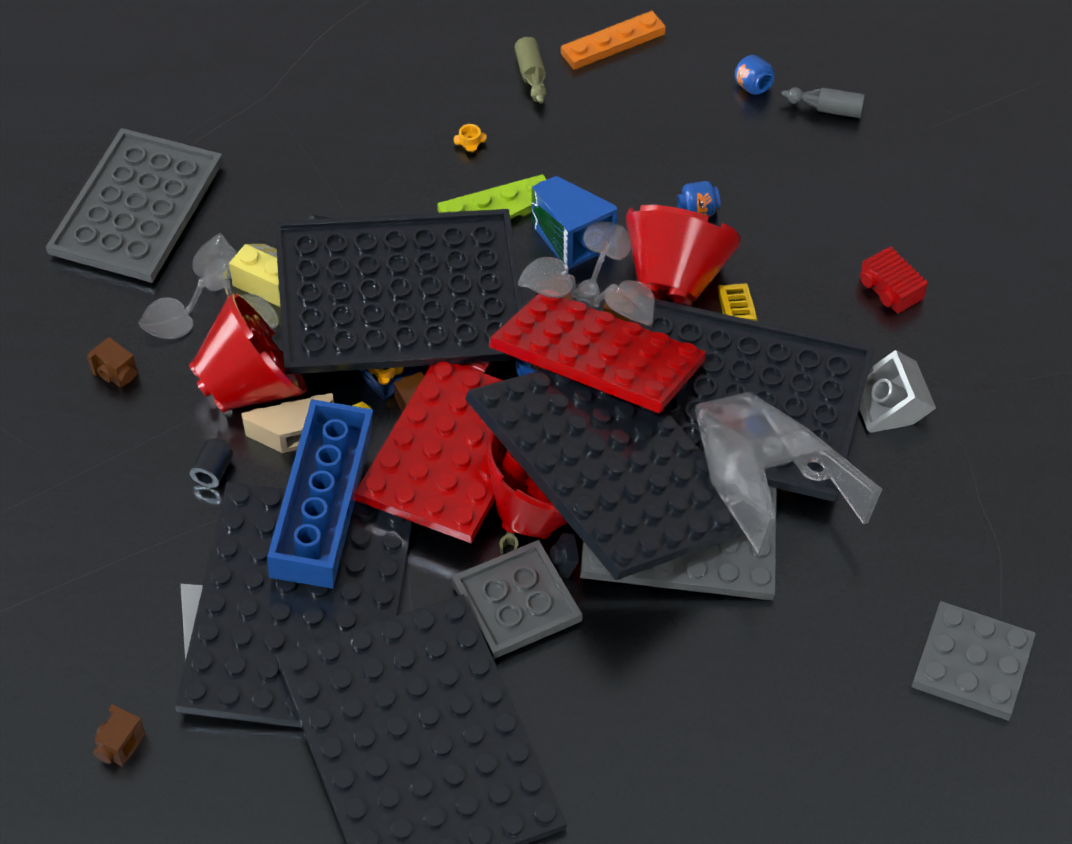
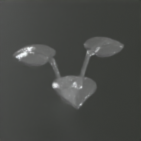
[518,222,655,326]
[139,233,279,339]

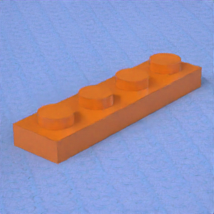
[561,11,666,70]

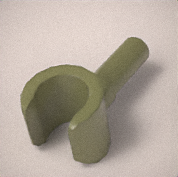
[499,532,519,555]

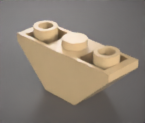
[241,393,334,453]

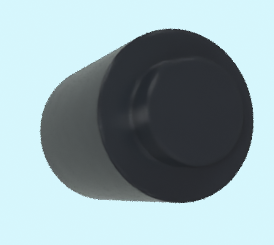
[190,438,233,488]

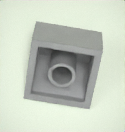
[859,350,936,433]

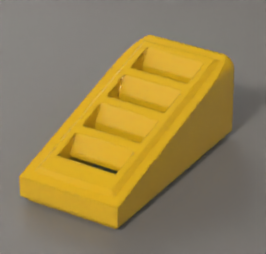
[718,283,757,321]

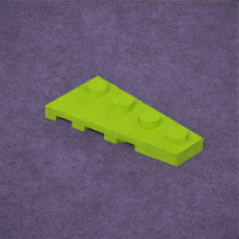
[437,174,546,219]

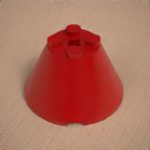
[626,205,741,307]
[189,293,308,413]
[486,432,568,539]

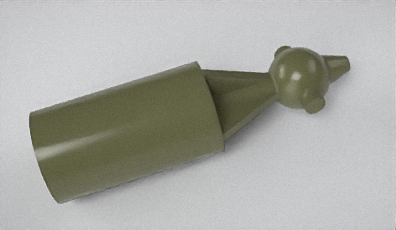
[514,37,547,103]

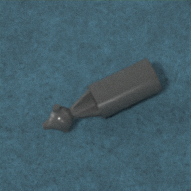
[781,87,865,119]

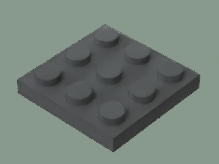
[451,540,582,659]
[912,601,1036,721]

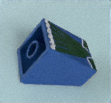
[532,176,618,269]

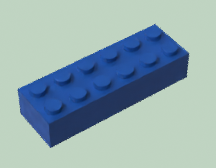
[267,399,373,589]

